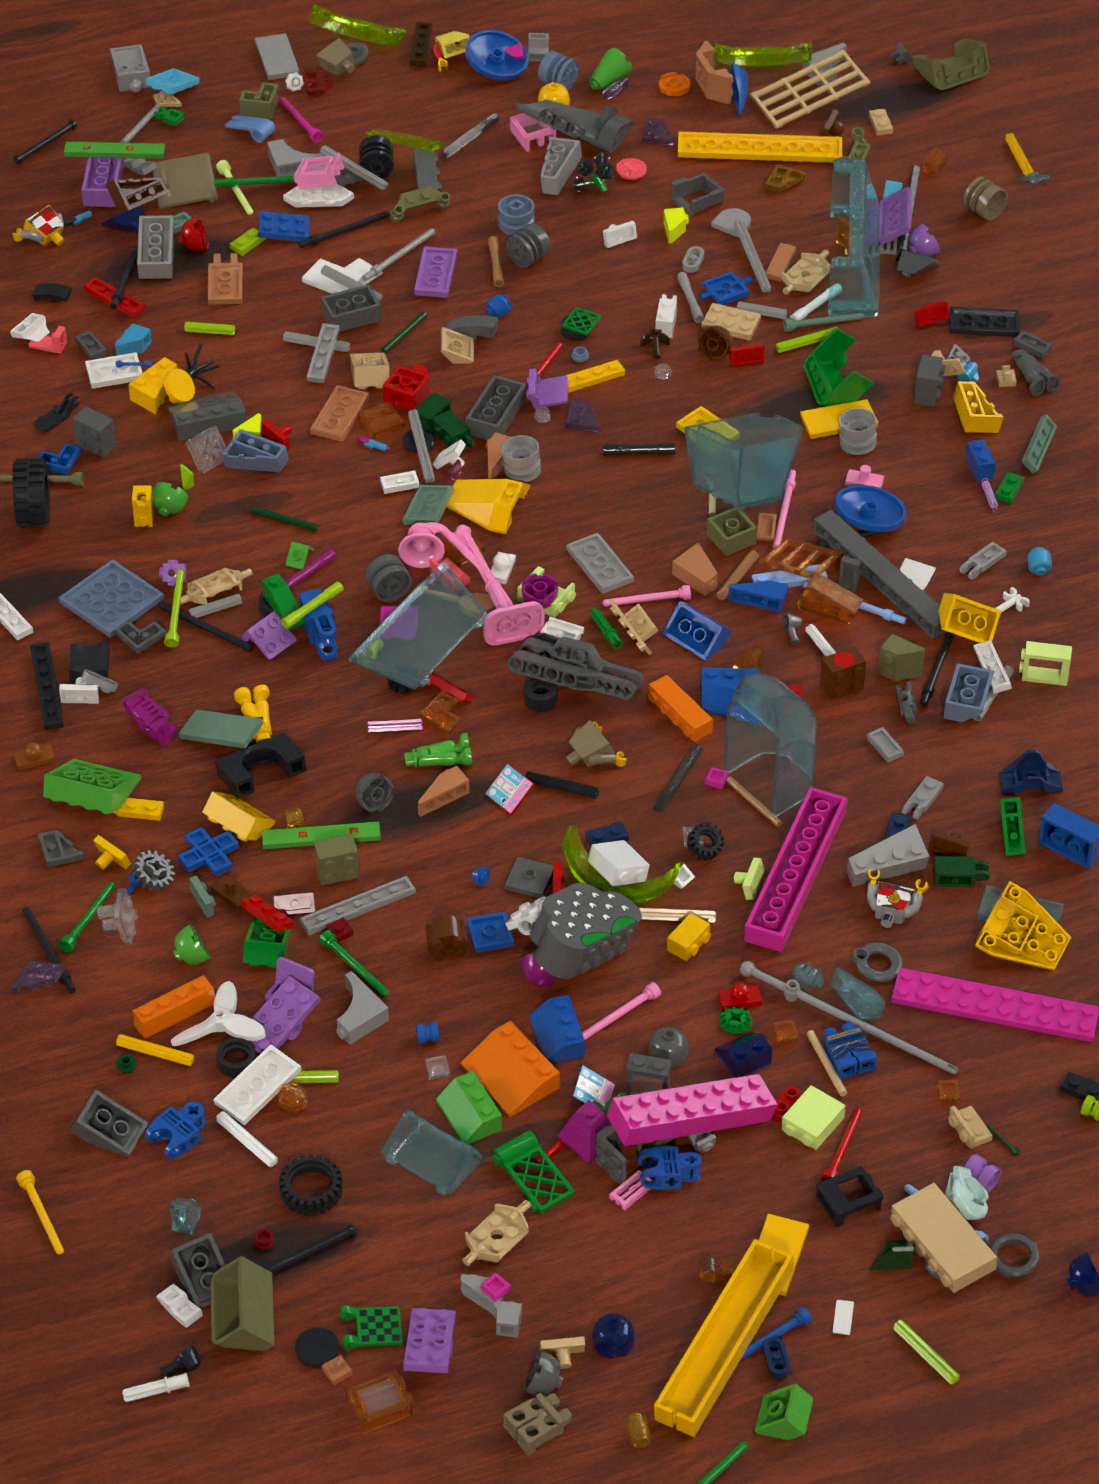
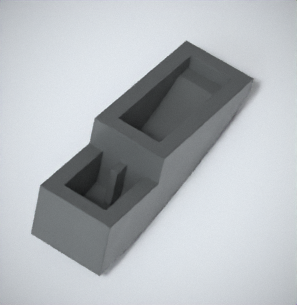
[446,315,498,340]

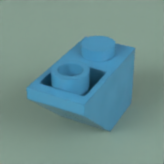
[115,323,152,356]

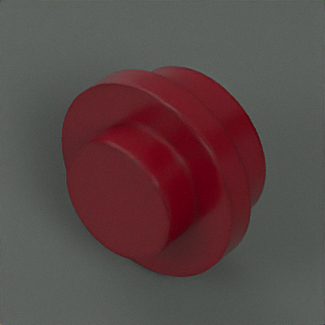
[254,1229,275,1250]

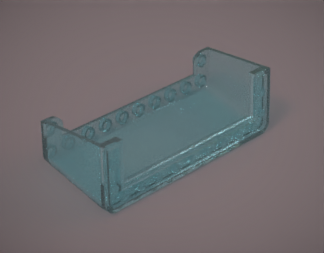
[828,159,880,317]

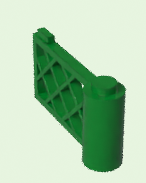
[491,1130,575,1214]

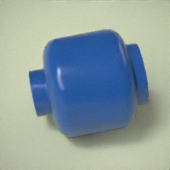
[485,294,512,320]

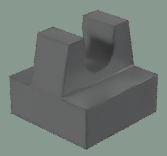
[891,42,912,65]

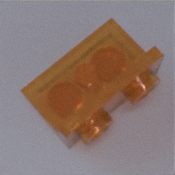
[836,213,859,255]

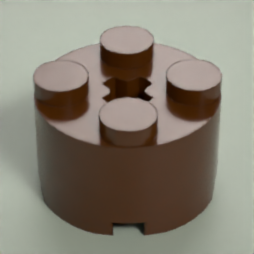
[425,916,468,960]

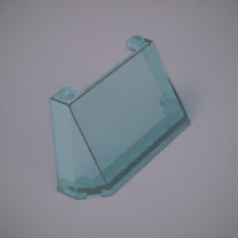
[348,561,488,690]

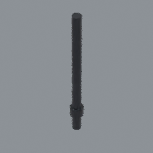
[298,211,389,248]
[110,251,138,309]
[158,602,254,652]
[920,632,955,707]
[22,907,76,994]

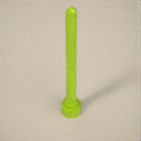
[164,570,184,648]

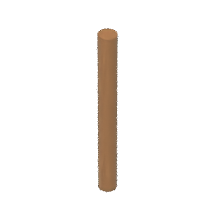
[726,776,783,827]

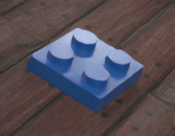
[466,912,514,953]

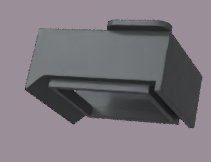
[671,173,725,218]

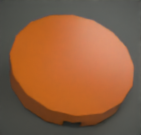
[658,72,690,97]

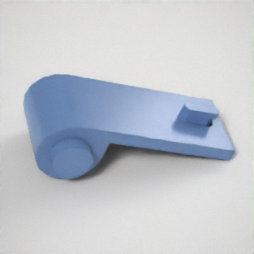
[225,115,275,143]

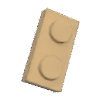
[869,109,893,136]

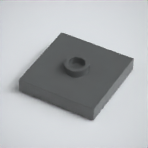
[505,857,553,898]

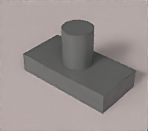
[839,556,862,592]

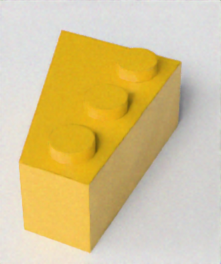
[129,357,178,415]

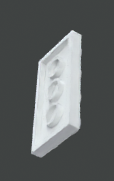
[213,1044,302,1126]

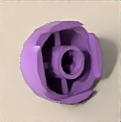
[908,224,940,257]

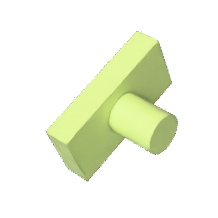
[734,858,765,900]

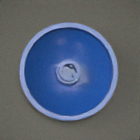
[465,30,529,81]
[834,485,907,532]

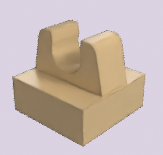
[996,365,1017,387]

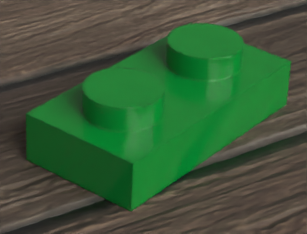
[995,472,1024,504]

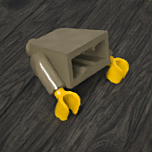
[566,720,627,767]

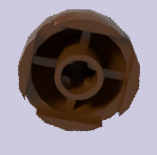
[697,325,732,361]

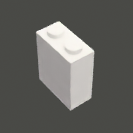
[588,840,650,886]

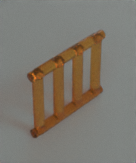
[759,537,843,581]

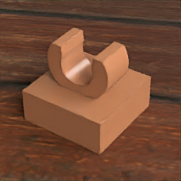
[322,1355,353,1385]

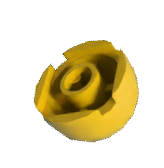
[538,83,570,105]

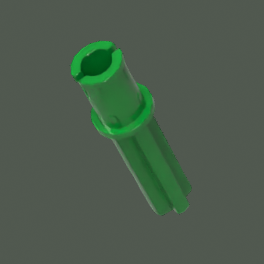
[590,608,623,650]

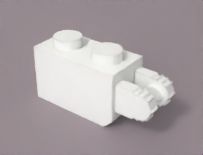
[655,294,677,338]

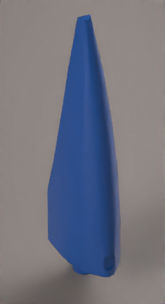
[729,64,748,115]

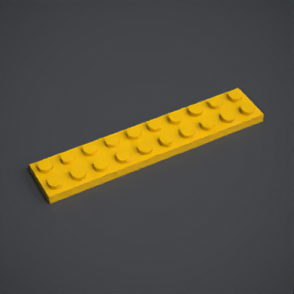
[678,132,842,163]

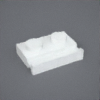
[540,617,584,641]

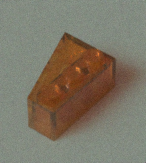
[795,571,864,624]

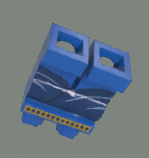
[824,1022,877,1079]

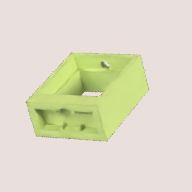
[1019,641,1072,686]

